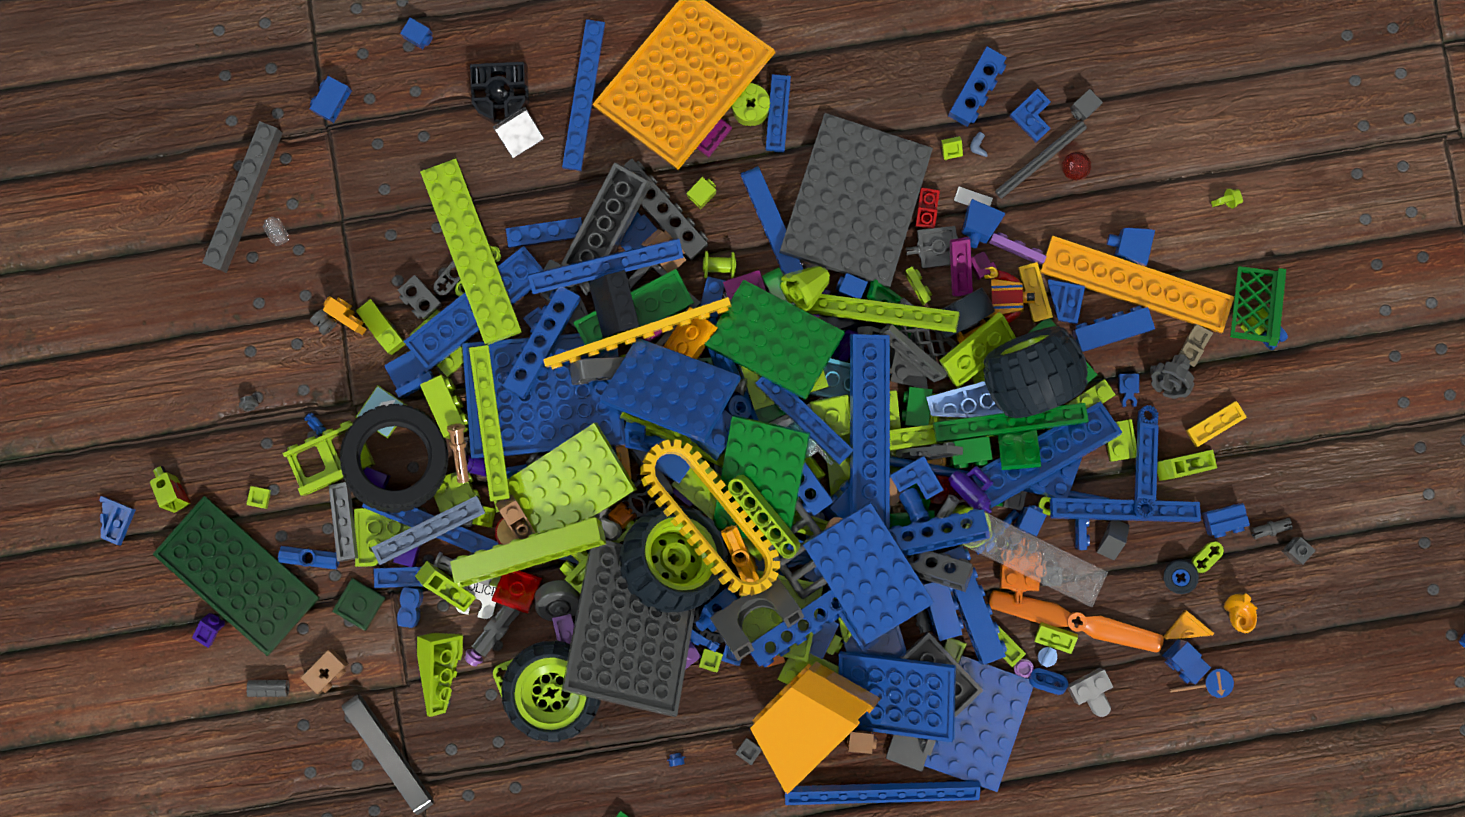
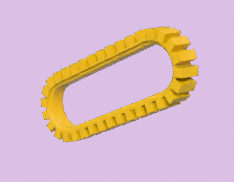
[640,439,780,596]

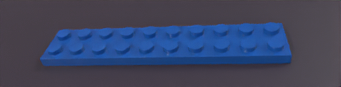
[850,334,890,530]

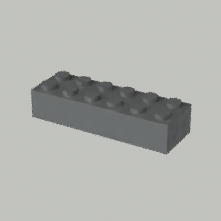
[561,162,652,281]

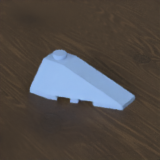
[926,381,1004,418]

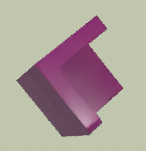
[971,252,997,280]

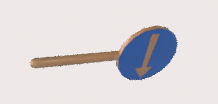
[1169,669,1234,698]

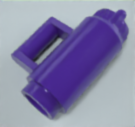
[948,466,993,513]

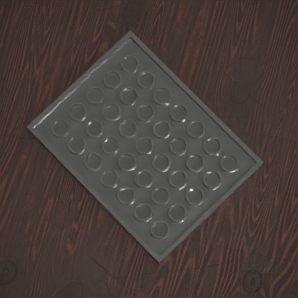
[779,113,933,288]
[561,540,696,717]

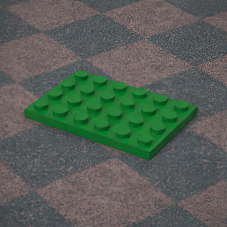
[704,279,845,400]
[713,415,810,548]

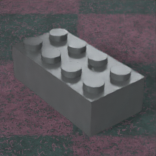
[900,632,984,717]

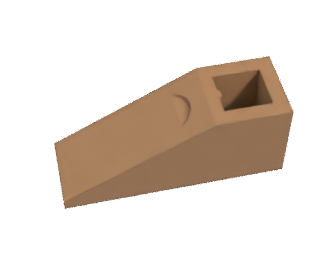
[495,495,535,540]

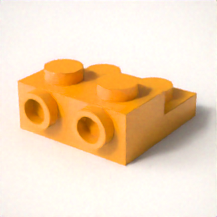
[323,296,367,335]

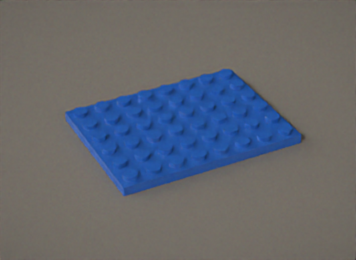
[462,334,625,459]

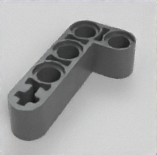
[570,357,625,385]

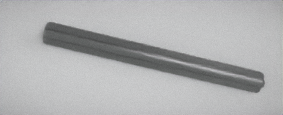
[995,121,1087,199]

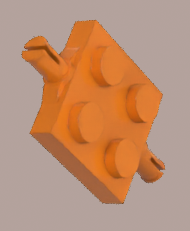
[999,537,1041,604]

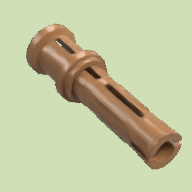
[447,424,470,483]

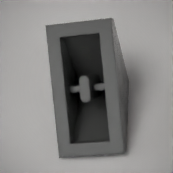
[1096,520,1130,560]

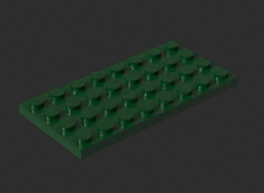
[153,496,320,656]

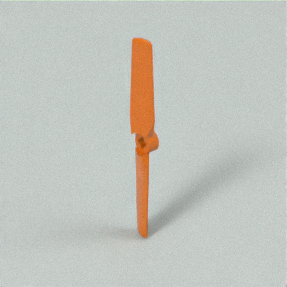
[989,590,1164,653]

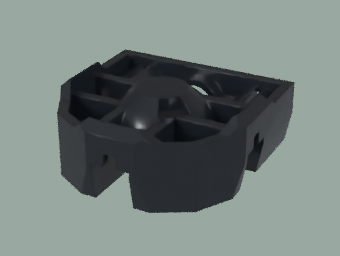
[470,62,529,124]

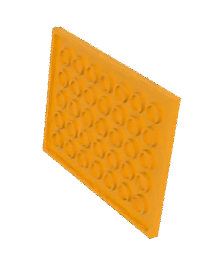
[593,0,775,170]

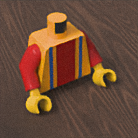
[984,267,1035,324]

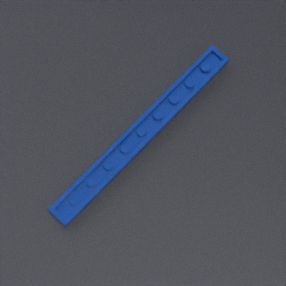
[785,781,981,805]

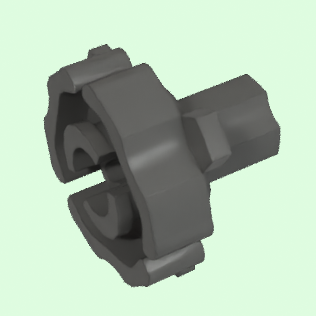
[1150,354,1195,399]

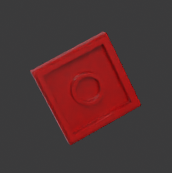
[492,570,542,614]

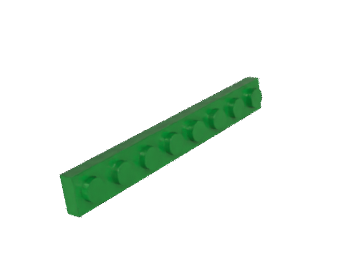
[933,403,1089,443]

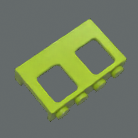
[283,421,375,496]

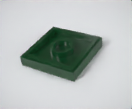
[332,578,386,631]

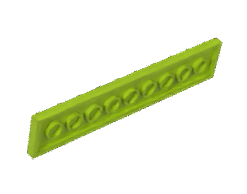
[420,159,522,345]

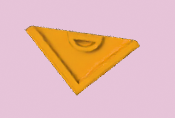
[1163,610,1214,640]

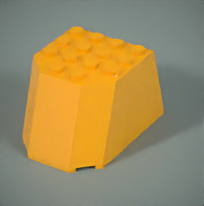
[750,662,880,794]

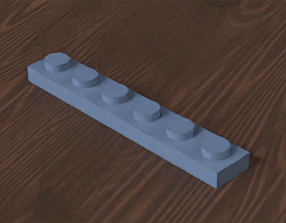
[371,496,486,565]

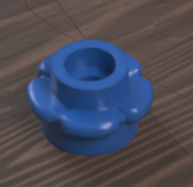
[667,753,686,767]

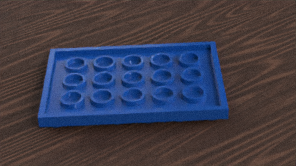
[600,338,741,443]
[803,502,934,644]
[839,651,956,742]
[924,655,1033,792]

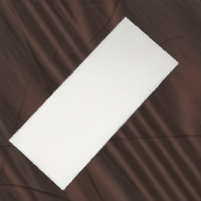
[954,187,993,206]

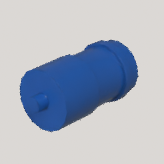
[899,488,930,523]

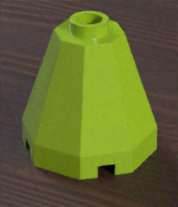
[780,266,830,311]

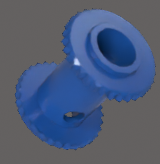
[724,394,752,418]

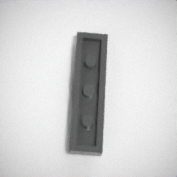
[329,482,358,562]

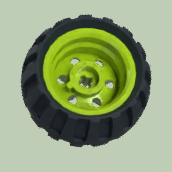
[620,505,728,613]

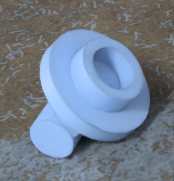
[1038,647,1057,668]

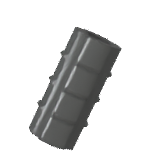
[246,679,290,697]

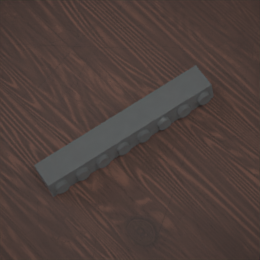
[202,121,283,273]

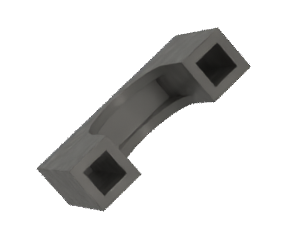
[710,577,804,661]

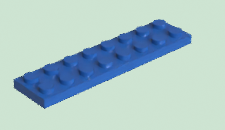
[403,246,544,372]
[971,401,1122,508]

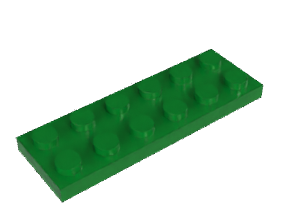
[573,269,694,353]

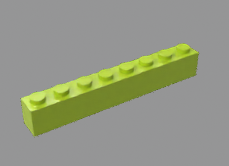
[450,517,606,588]

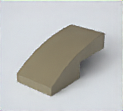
[1178,324,1213,367]

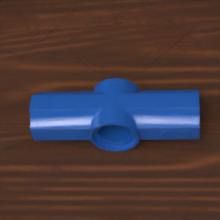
[278,546,339,570]

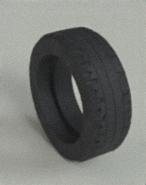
[340,404,448,513]

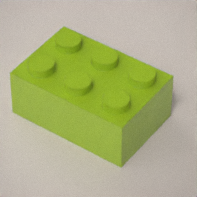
[420,375,469,439]

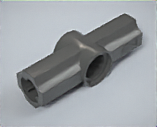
[472,605,520,657]

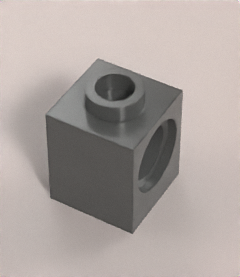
[1070,89,1103,121]
[1281,537,1316,565]

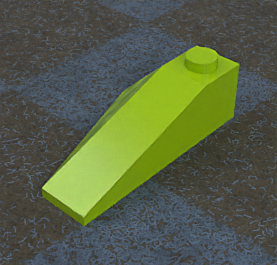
[417,633,463,717]

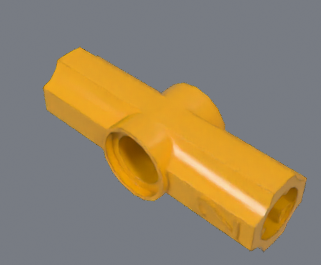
[721,525,759,582]

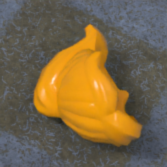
[1224,593,1258,633]

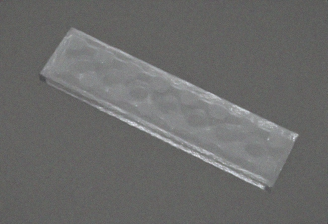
[961,513,1108,607]

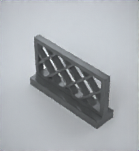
[878,298,958,382]

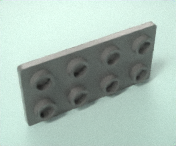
[886,735,936,771]

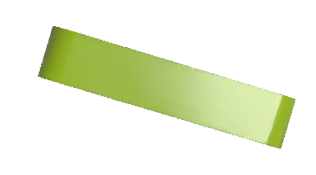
[728,475,800,558]

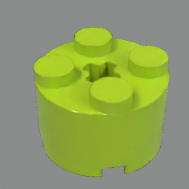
[732,83,770,126]

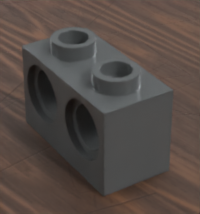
[398,275,443,320]

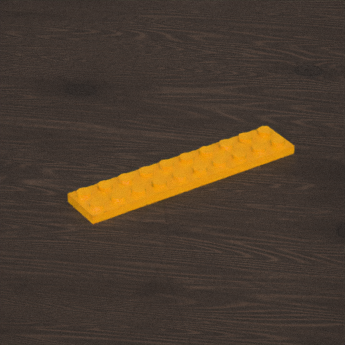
[1040,236,1234,333]

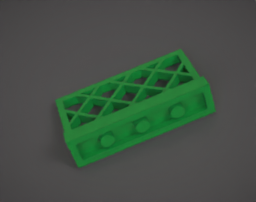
[1230,266,1286,346]

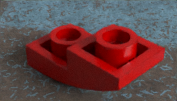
[915,187,940,228]

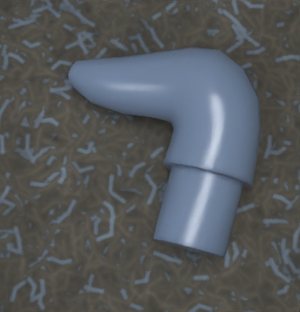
[970,132,988,157]

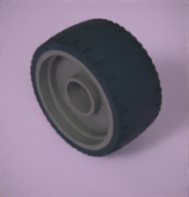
[941,288,995,338]

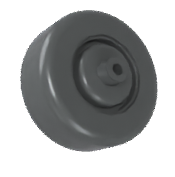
[534,580,580,621]

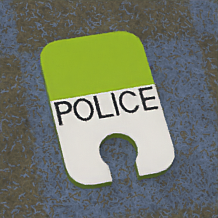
[456,576,501,619]

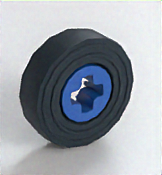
[1163,559,1199,594]

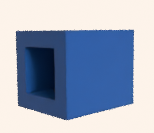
[400,18,433,50]

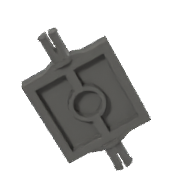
[906,226,958,269]

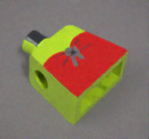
[150,466,191,513]

